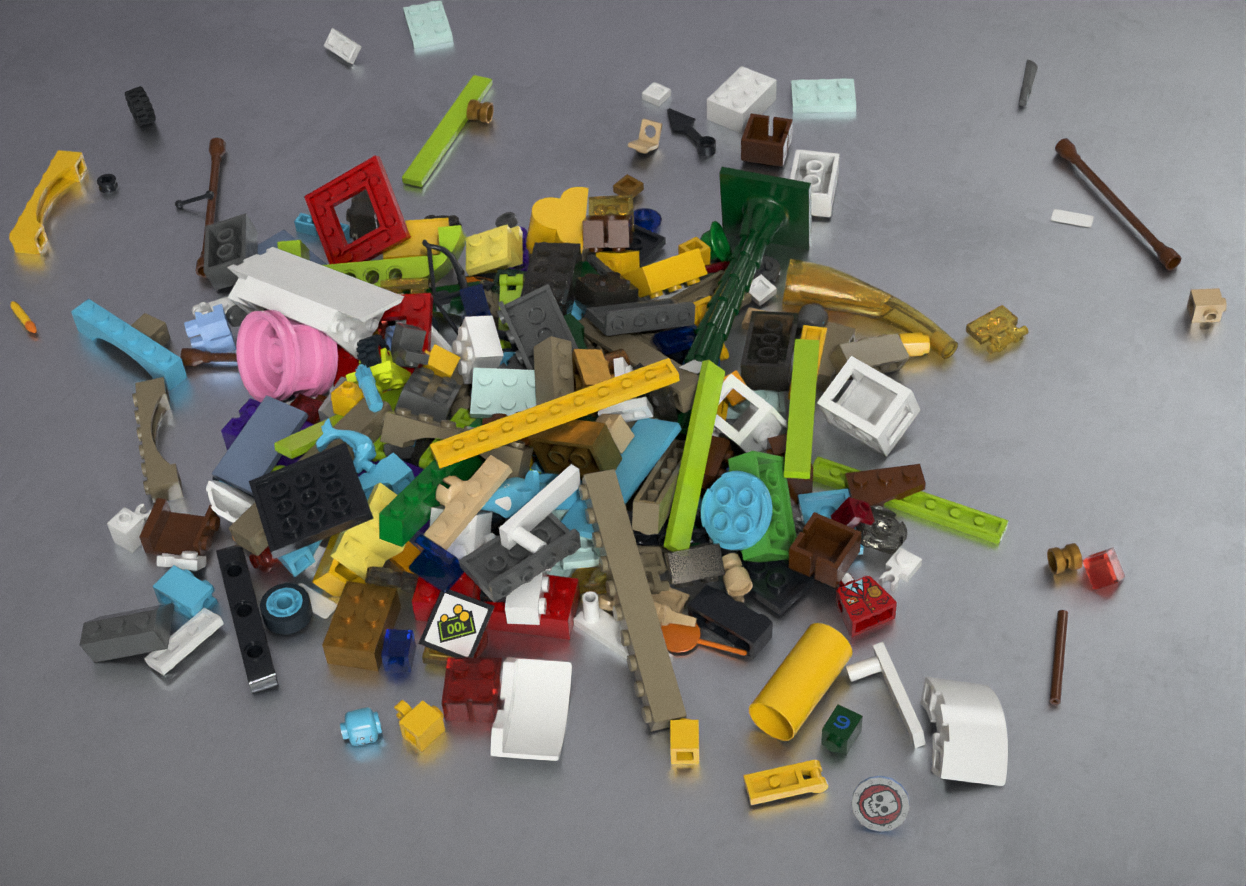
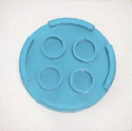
[701,471,772,551]

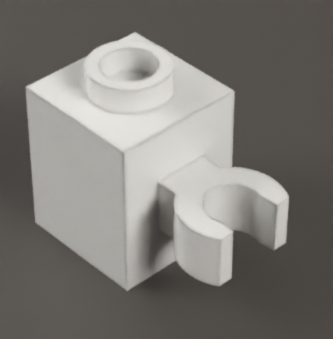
[107,504,152,553]

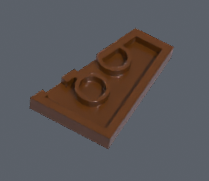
[845,464,926,510]

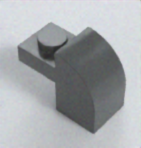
[391,322,430,368]

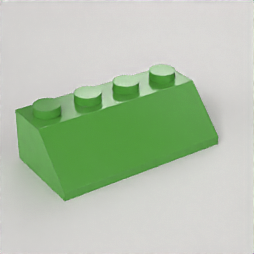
[728,451,796,562]

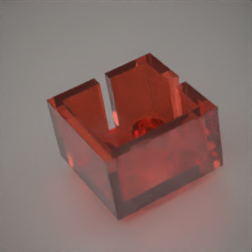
[441,657,503,723]

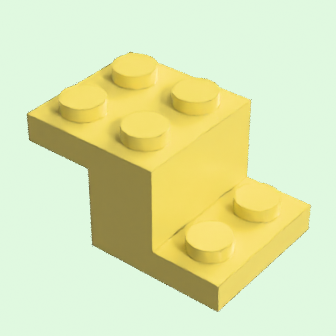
[466,224,523,276]
[330,483,406,584]

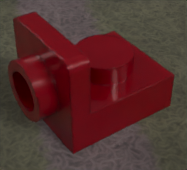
[831,497,875,529]

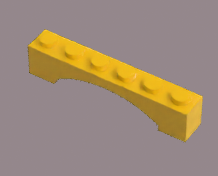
[9,150,87,255]

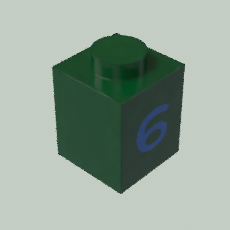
[821,704,863,756]

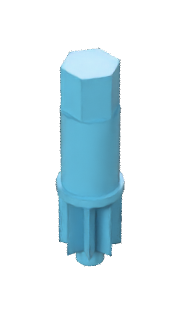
[355,364,383,413]

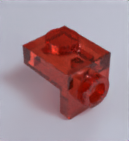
[290,393,323,424]

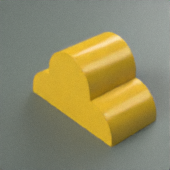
[526,187,589,275]

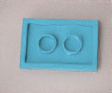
[798,488,864,555]

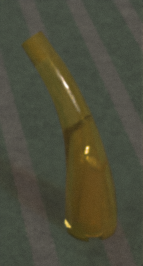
[782,259,958,359]

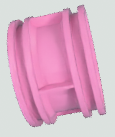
[236,310,338,402]

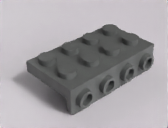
[497,284,578,370]
[586,298,695,336]
[459,512,581,603]

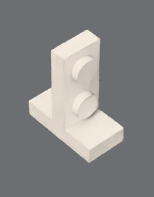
[598,357,654,422]

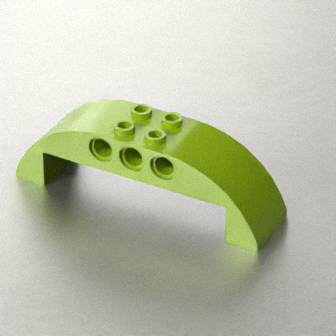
[277,225,466,293]

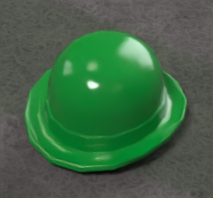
[700,221,732,262]

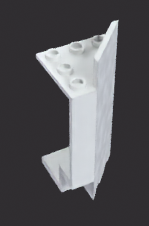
[227,247,404,360]

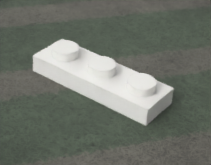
[144,608,224,675]

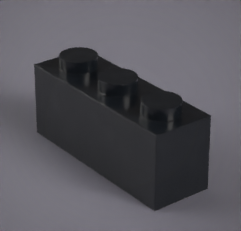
[688,584,773,659]

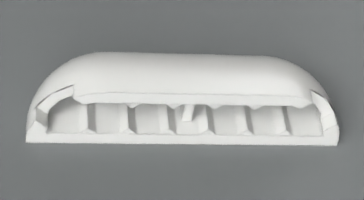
[206,480,255,523]

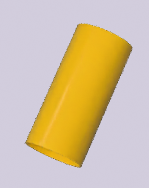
[749,623,853,741]

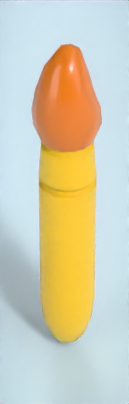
[10,301,37,334]

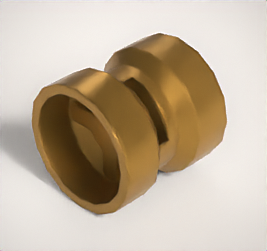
[467,99,494,124]
[1047,543,1082,574]

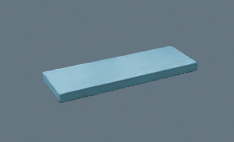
[561,418,681,539]

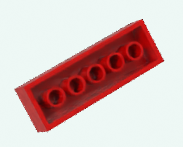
[412,560,580,640]

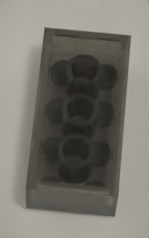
[520,242,583,316]
[740,311,799,392]

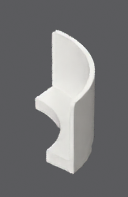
[490,657,572,761]
[920,677,1008,786]

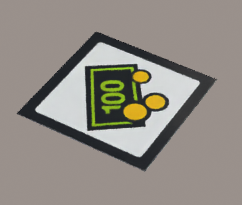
[418,587,495,664]

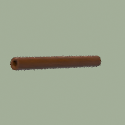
[1049,610,1068,705]

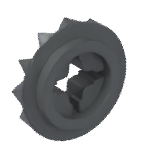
[753,256,781,282]

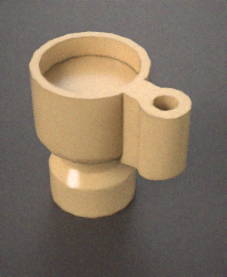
[719,553,753,602]

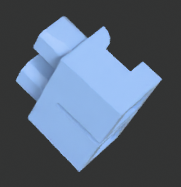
[184,304,236,353]

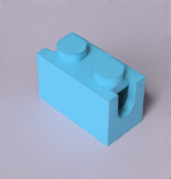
[153,565,218,620]

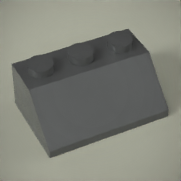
[79,603,174,662]

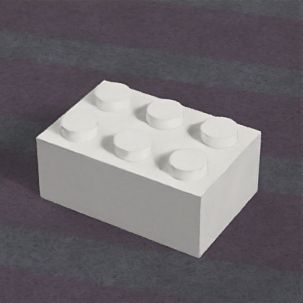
[707,66,777,134]
[790,150,840,217]

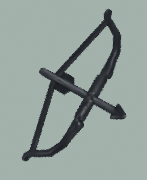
[422,240,495,335]

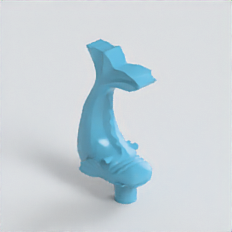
[316,419,376,474]

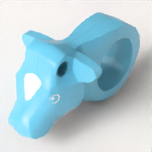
[481,470,582,519]

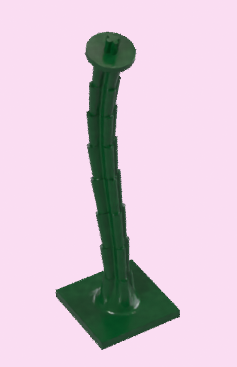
[666,167,811,441]

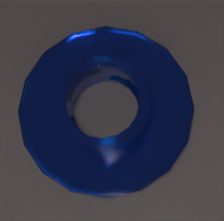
[629,208,662,231]

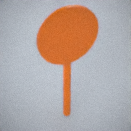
[661,623,747,656]

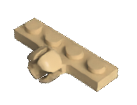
[423,455,512,551]

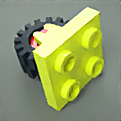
[346,334,411,394]

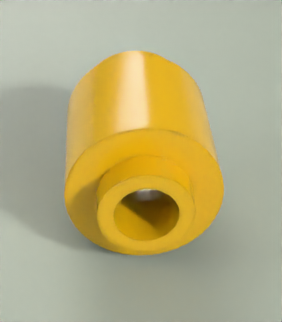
[898,332,930,357]

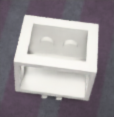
[817,356,920,457]
[712,374,788,453]

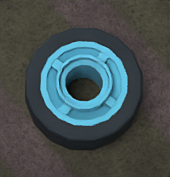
[260,583,313,635]

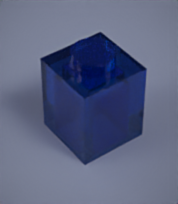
[459,283,492,317]
[381,629,416,673]

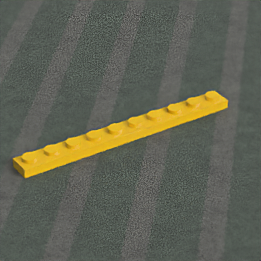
[430,358,680,469]

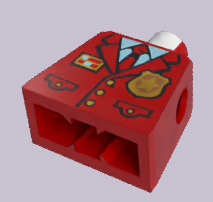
[836,573,897,638]

